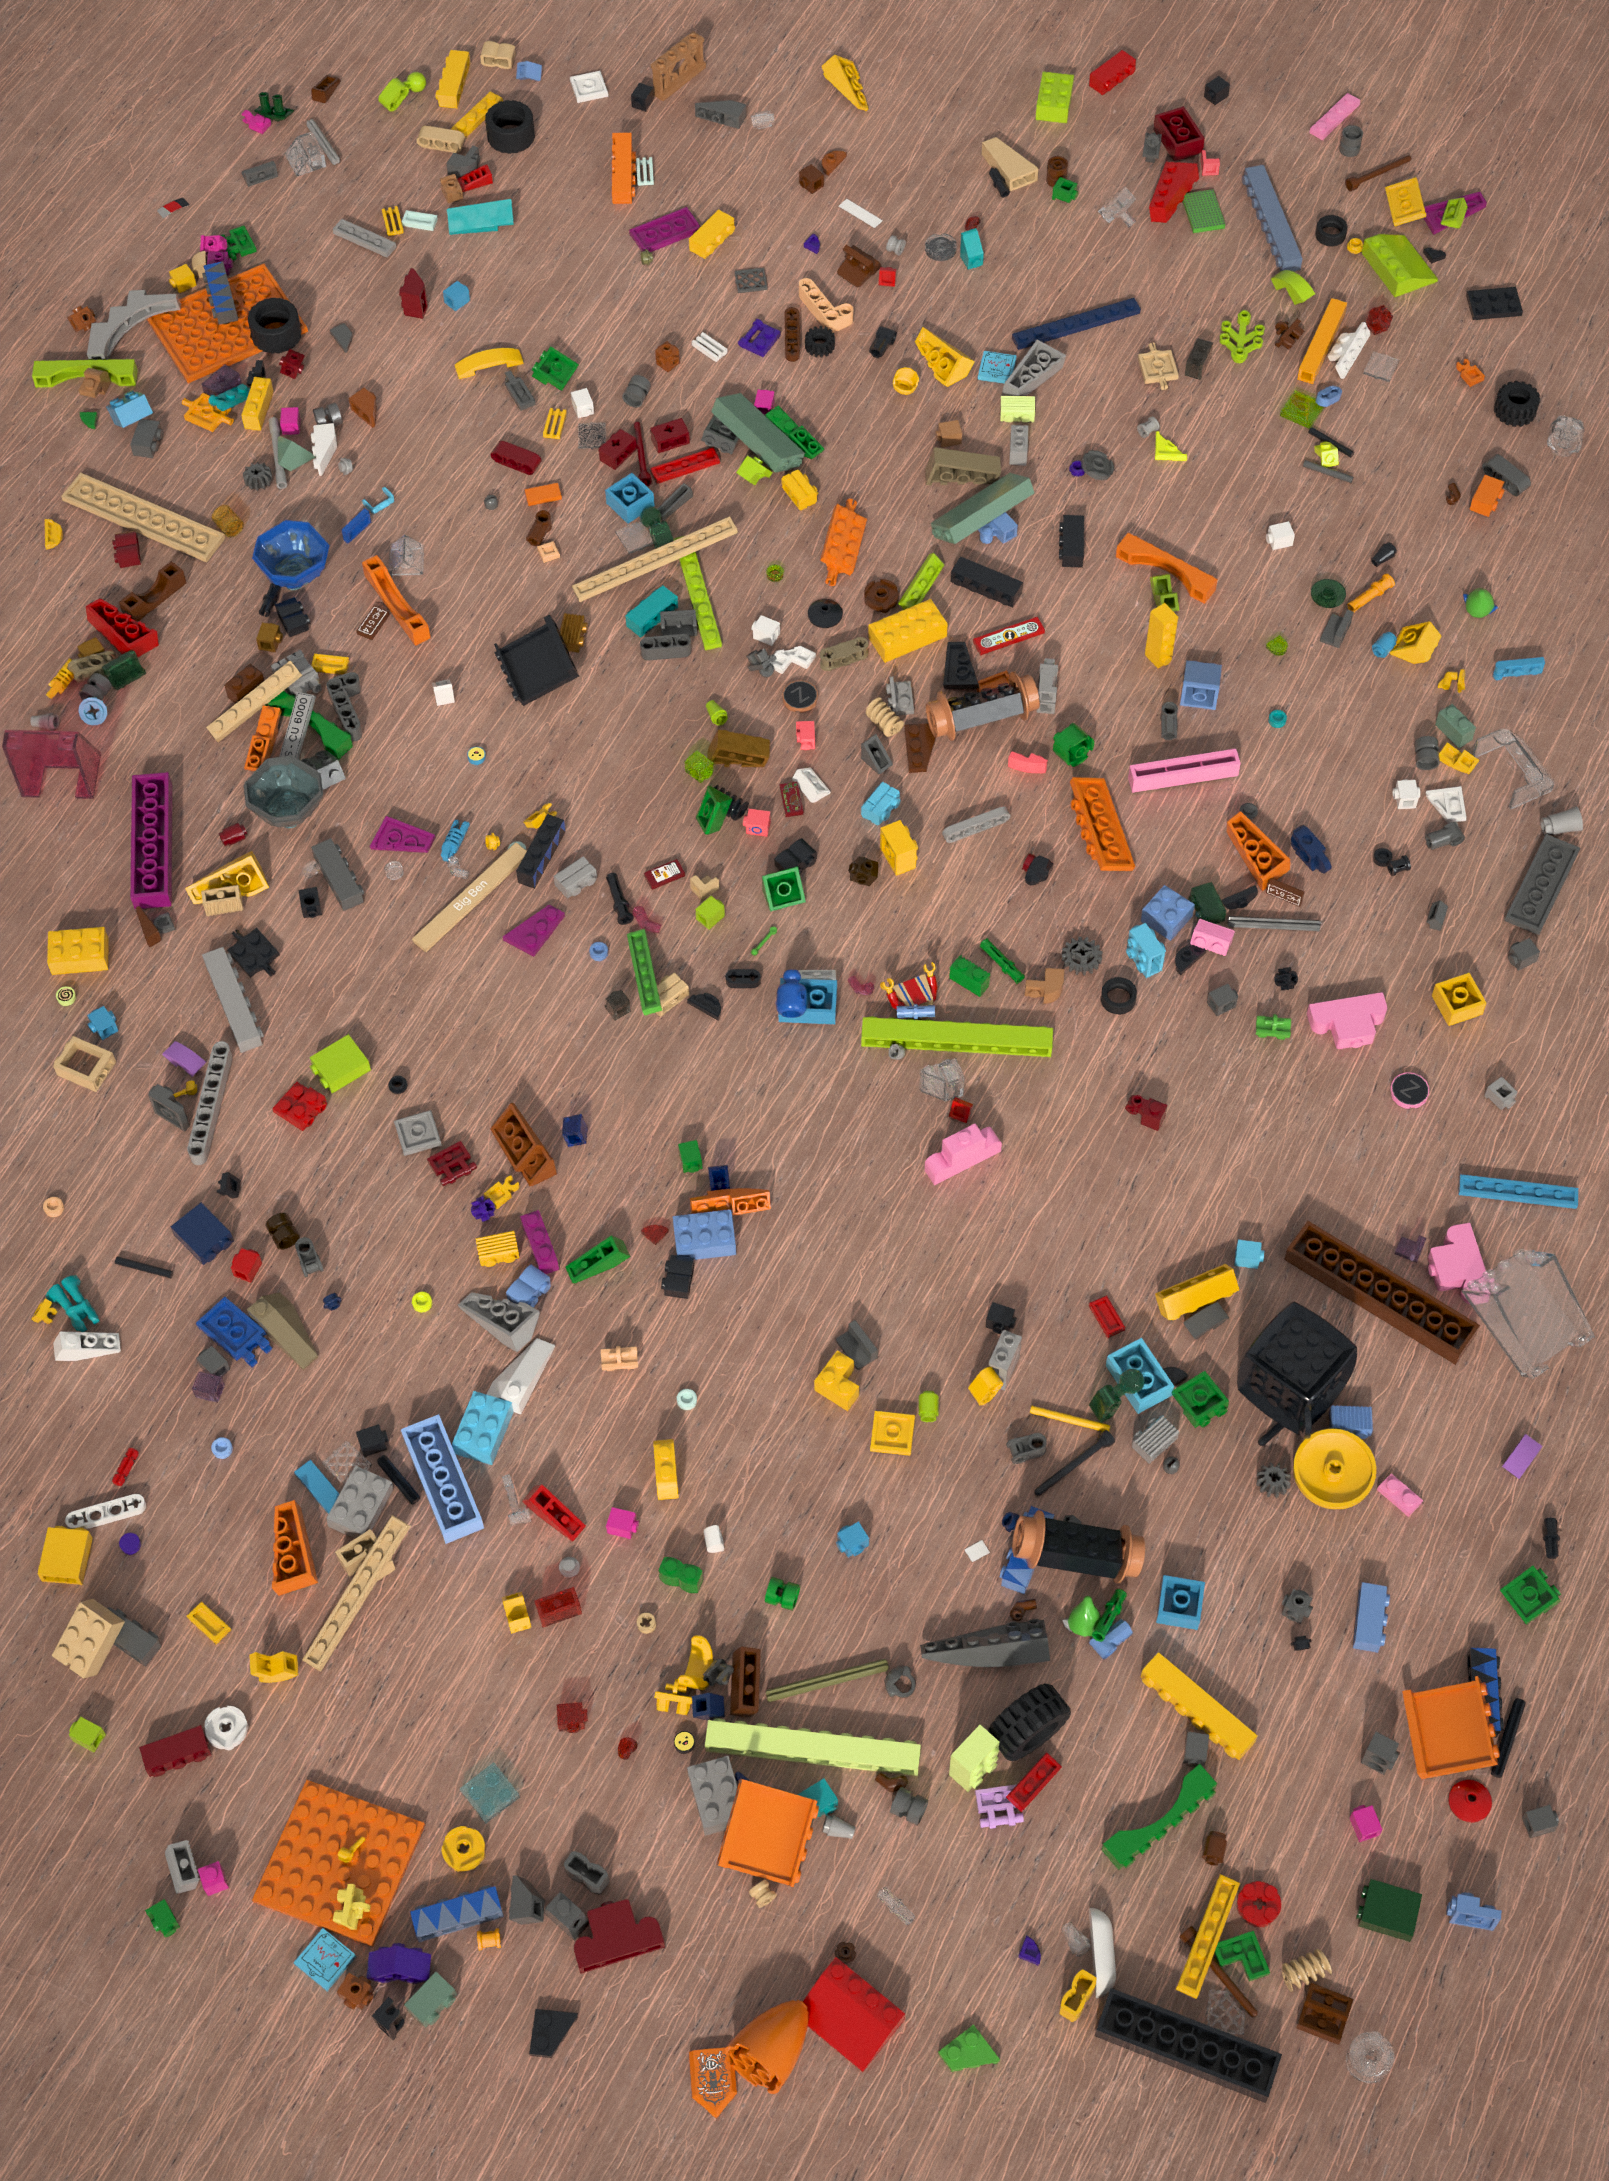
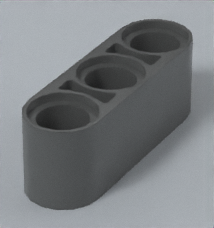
[1482,454,1531,496]
[640,634,692,660]

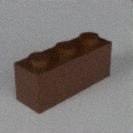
[730,1646,761,1717]

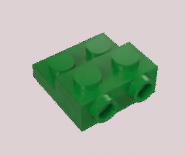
[532,346,579,391]
[1172,1371,1229,1428]
[1500,1565,1561,1625]

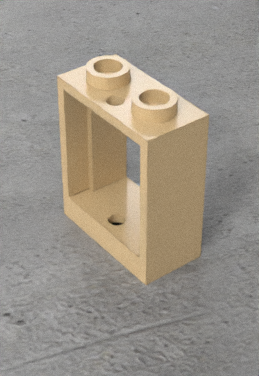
[53,1036,116,1092]

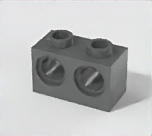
[1361,1732,1400,1775]

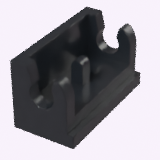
[372,1997,405,2041]

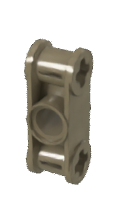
[820,637,869,671]
[67,650,122,682]

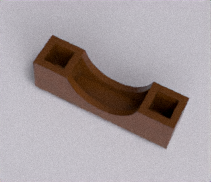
[119,561,187,622]

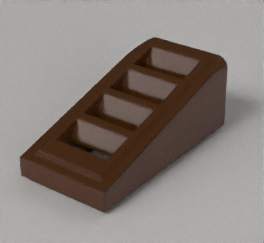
[311,75,341,103]
[136,906,162,947]

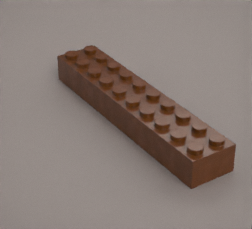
[1284,1221,1480,1365]

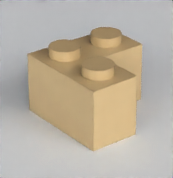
[335,1529,395,1581]

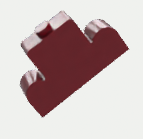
[574,1899,665,1974]

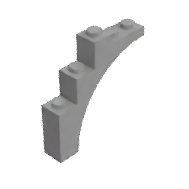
[87,290,181,360]

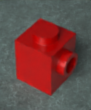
[231,1248,262,1283]

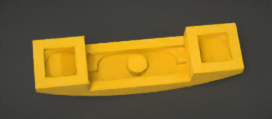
[455,348,524,379]

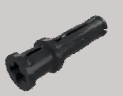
[606,873,634,925]

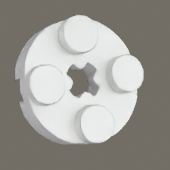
[204,1706,249,1750]

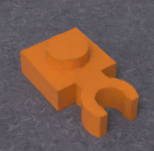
[1456,358,1485,387]

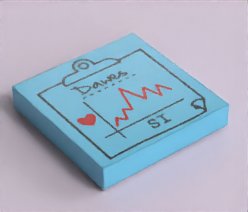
[978,351,1017,384]
[294,1928,357,1992]

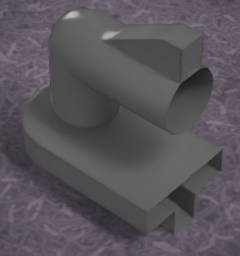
[703,1658,734,1686]

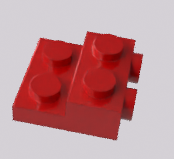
[272,1082,327,1131]

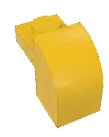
[501,1591,531,1634]
[249,1651,298,1683]

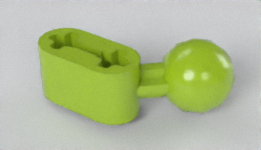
[378,72,426,112]

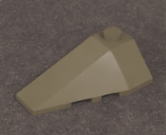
[247,1292,318,1370]

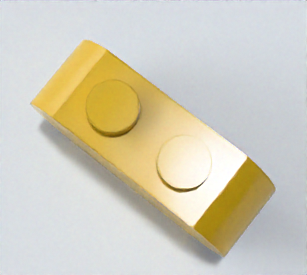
[653,1439,679,1500]

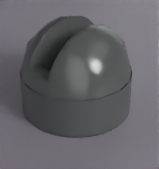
[484,495,498,510]
[1163,1456,1180,1474]

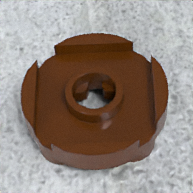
[864,579,899,613]

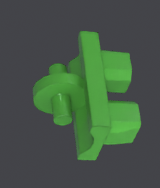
[1256,1014,1291,1040]

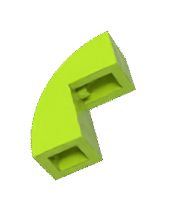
[1270,270,1315,305]
[1150,574,1179,611]

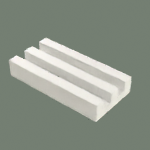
[692,332,727,362]

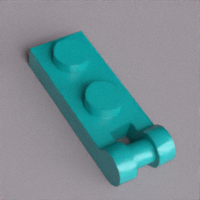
[208,384,250,411]

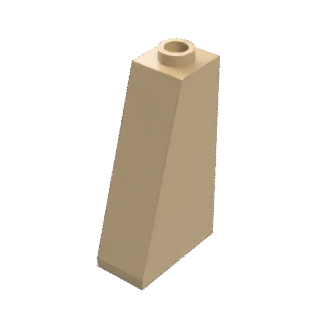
[982,137,1038,191]

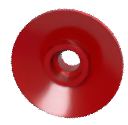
[1448,1780,1492,1823]

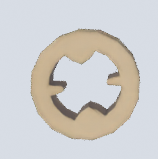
[637,1613,656,1634]

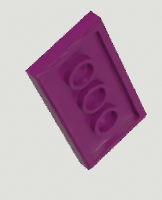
[629,207,701,252]

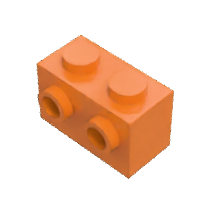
[1470,475,1505,517]

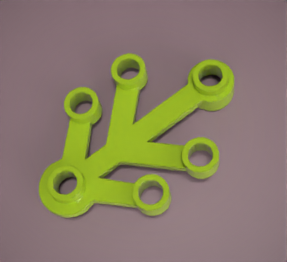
[1219,310,1265,363]

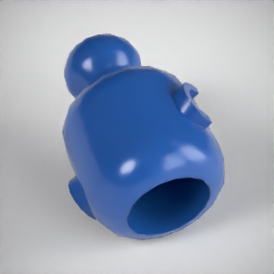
[776,969,807,1018]

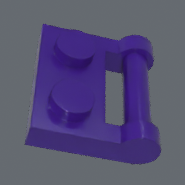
[738,319,781,357]

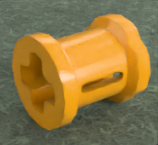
[477,1928,501,1951]

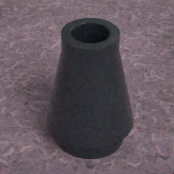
[1371,542,1397,567]

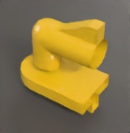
[1438,669,1465,693]

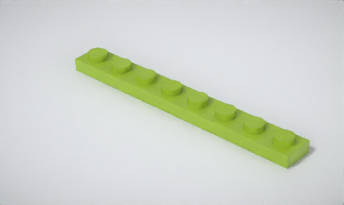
[674,536,722,650]

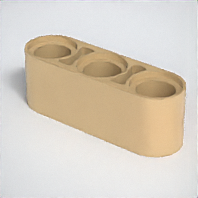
[417,126,465,153]

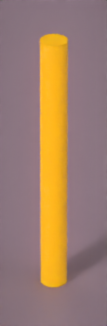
[1030,1406,1111,1432]

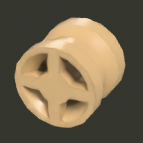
[749,1880,777,1908]

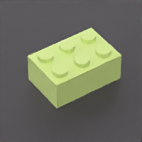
[949,1725,999,1792]

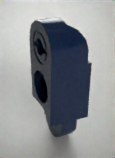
[1291,825,1332,874]

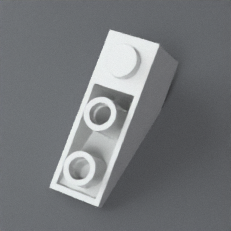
[311,423,337,476]
[53,1332,121,1361]

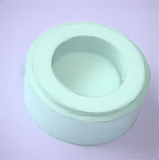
[677,1389,697,1410]

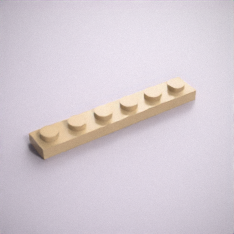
[206,660,303,743]

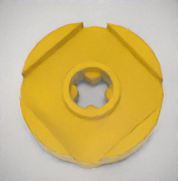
[441,1826,486,1872]

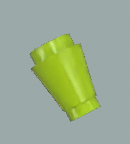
[706,700,728,726]

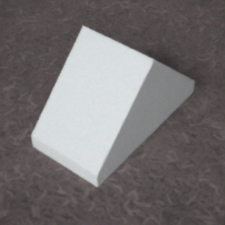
[432,679,455,706]

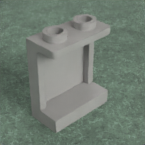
[989,1330,1022,1391]

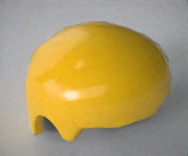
[892,367,919,395]

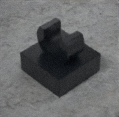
[217,1172,241,1199]

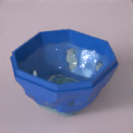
[252,520,330,590]

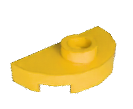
[45,519,63,550]

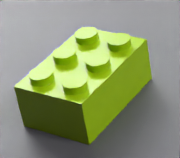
[1036,72,1074,123]

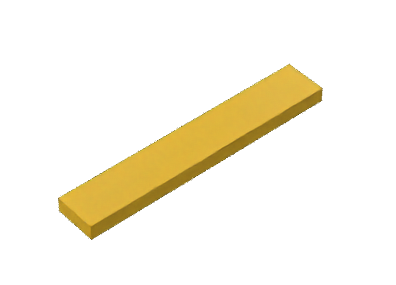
[1176,1874,1240,1999]

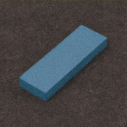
[294,1460,339,1514]

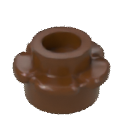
[834,1942,856,1964]

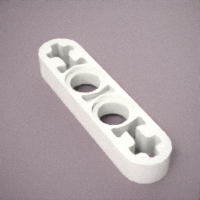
[65,1494,146,1530]

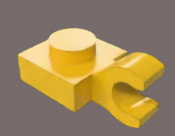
[523,803,557,829]

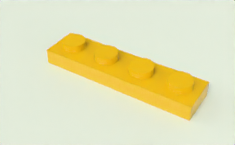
[451,91,503,138]

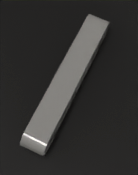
[187,1041,232,1165]

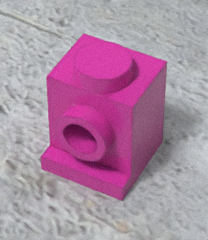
[200,235,227,256]

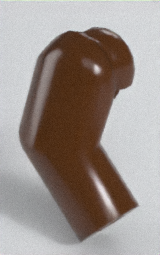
[1010,1599,1037,1621]

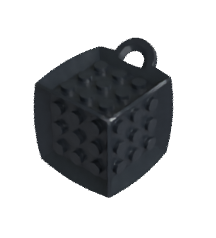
[1237,1302,1357,1439]

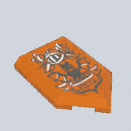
[689,2047,737,2119]

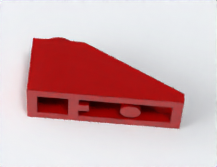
[522,1484,586,1541]

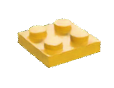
[870,1411,915,1456]

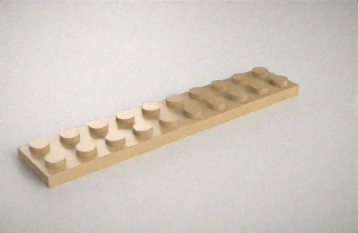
[61,472,225,563]

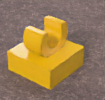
[31,1299,57,1324]

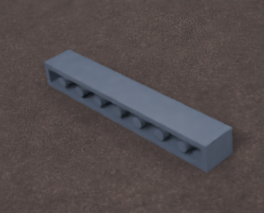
[1242,165,1303,271]

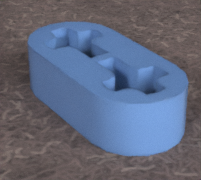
[1315,386,1342,407]

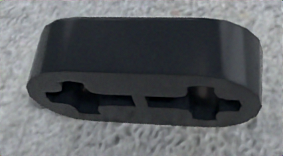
[725,969,761,988]

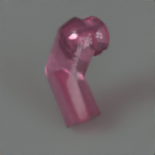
[848,976,874,996]

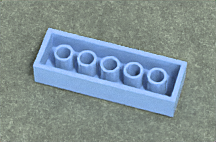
[401,1414,484,1544]

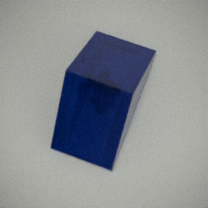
[708,1165,730,1191]

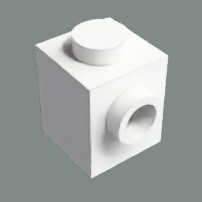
[1392,779,1420,809]

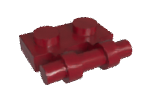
[427,1141,477,1186]

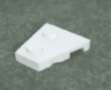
[1426,786,1466,823]

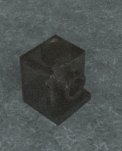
[605,990,631,1020]

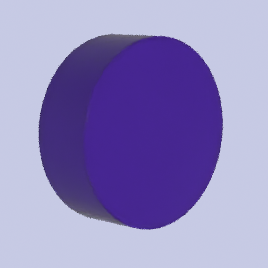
[119,1533,141,1555]

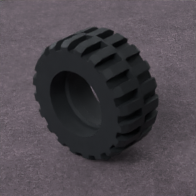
[988,1683,1071,1761]

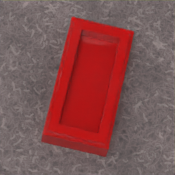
[1089,1295,1126,1338]

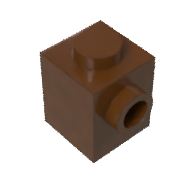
[799,164,824,194]

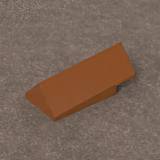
[490,1103,557,1186]

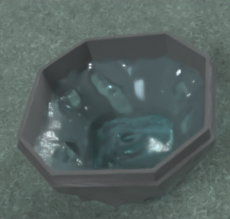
[243,755,323,828]

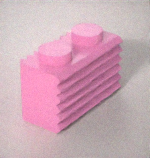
[1190,919,1235,956]

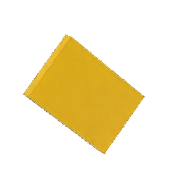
[1385,177,1426,227]

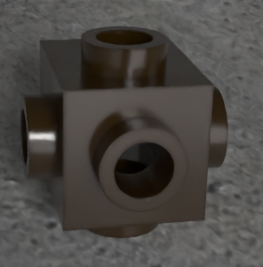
[848,856,878,887]

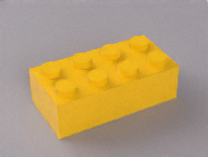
[868,599,948,663]

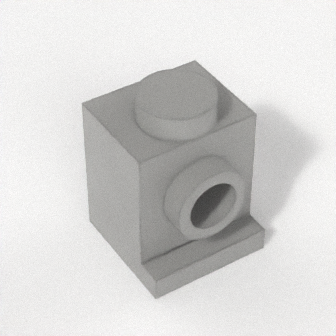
[1484,1077,1518,1110]

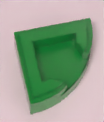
[80,412,98,429]

